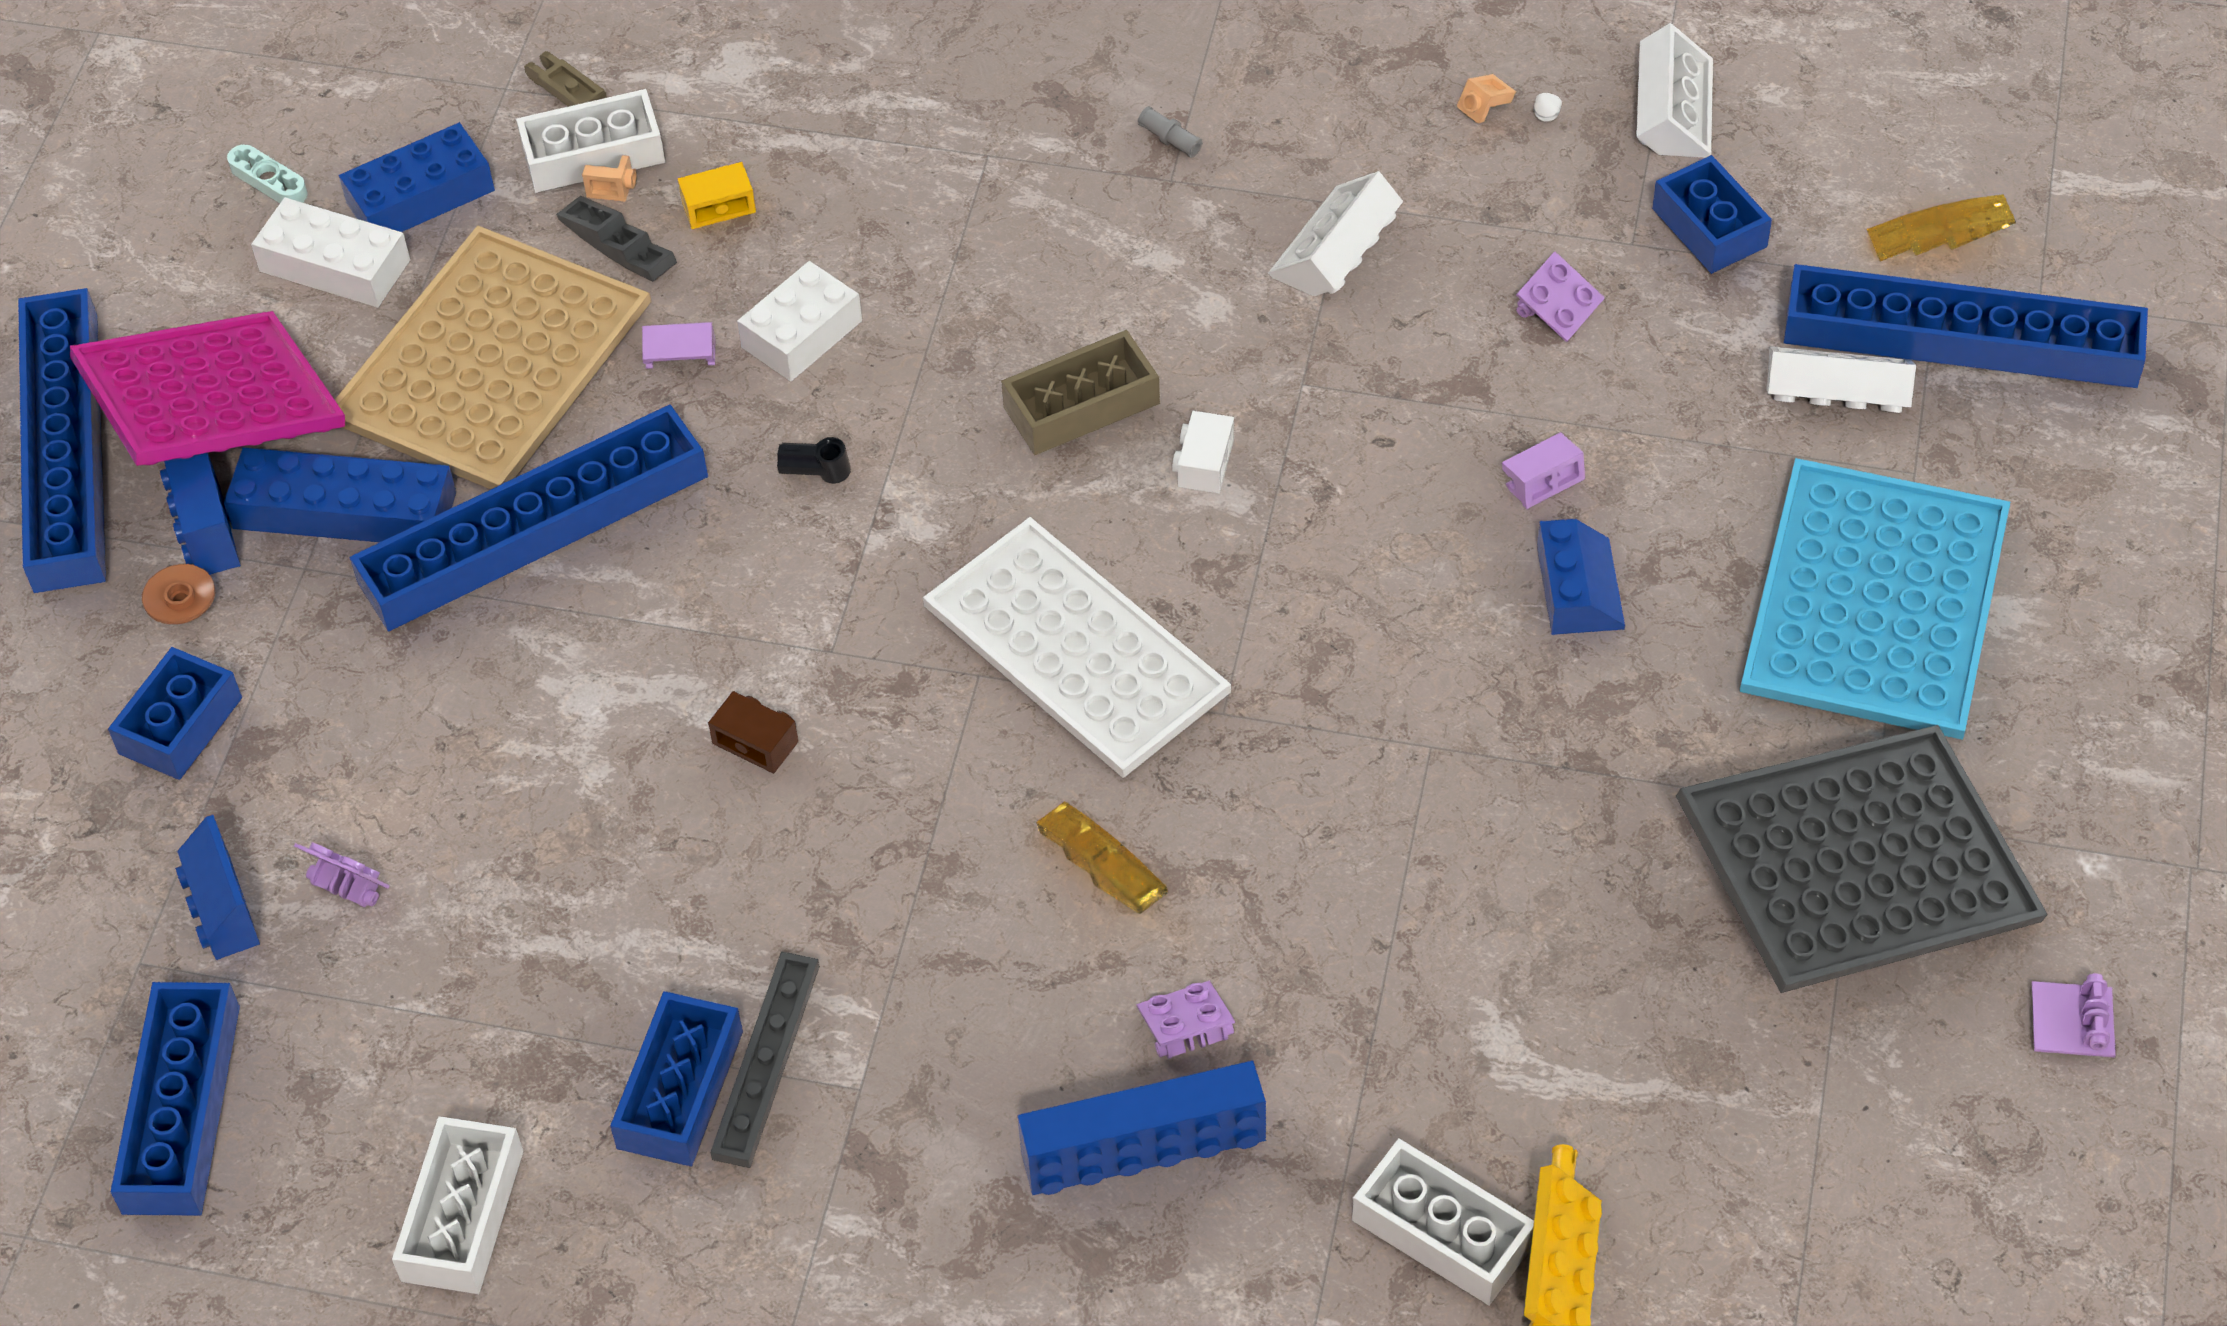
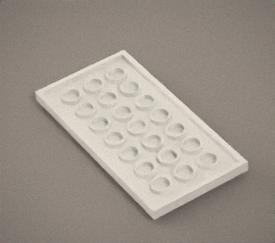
[923,517,1231,778]

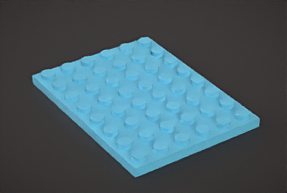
[1740,458,2011,740]

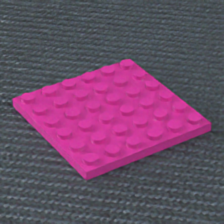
[70,311,345,466]

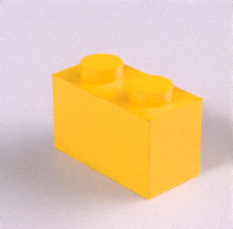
[677,162,756,229]

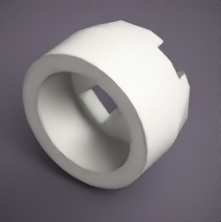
[1534,93,1562,122]

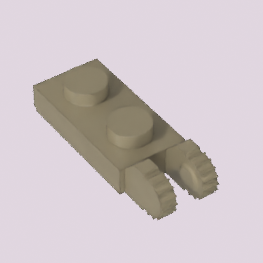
[524,51,607,107]

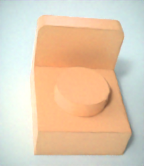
[1457,74,1516,123]
[582,155,636,202]

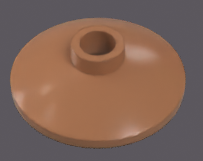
[142,564,215,625]

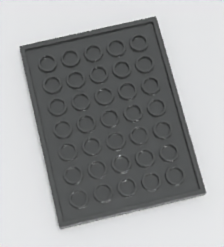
[1676,725,2048,993]

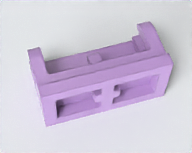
[642,322,716,369]
[1502,432,1585,509]

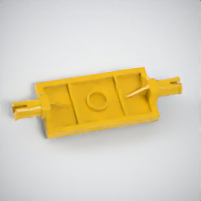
[1524,1144,1602,1326]

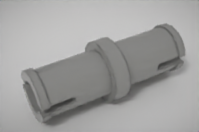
[1138,106,1203,158]

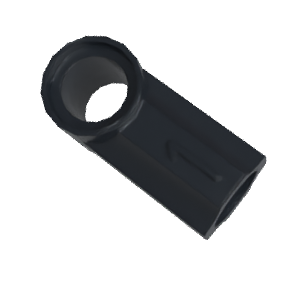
[777,437,851,484]

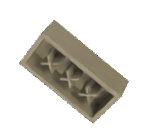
[1001,330,1160,456]

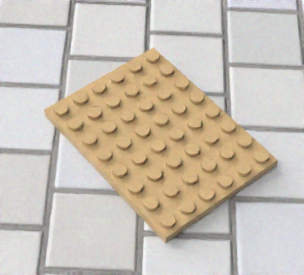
[335,225,651,489]

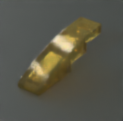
[1867,194,2016,262]
[1036,801,1169,914]

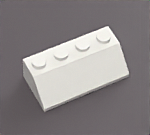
[1636,23,1713,158]
[1268,171,1403,296]
[1767,346,1916,413]

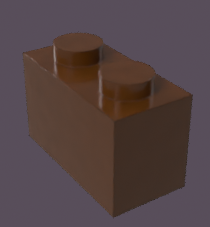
[708,691,799,774]

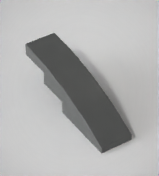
[556,195,677,282]

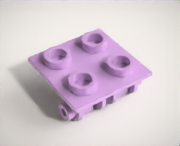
[1516,251,1605,342]
[294,842,390,907]
[2031,973,2116,1058]
[1136,980,1235,1059]

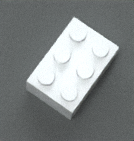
[737,261,862,381]

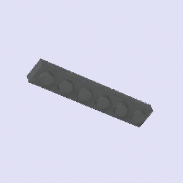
[710,951,820,1168]

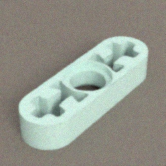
[227,145,308,203]

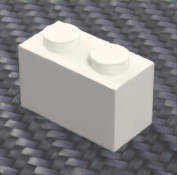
[1172,411,1234,494]

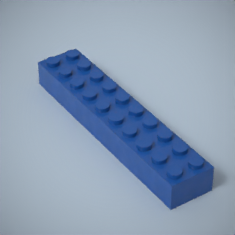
[1783,264,2148,388]
[18,288,106,593]
[349,404,708,632]

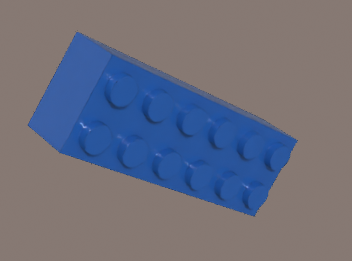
[224,447,457,542]
[110,982,240,1216]
[1017,1060,1266,1196]

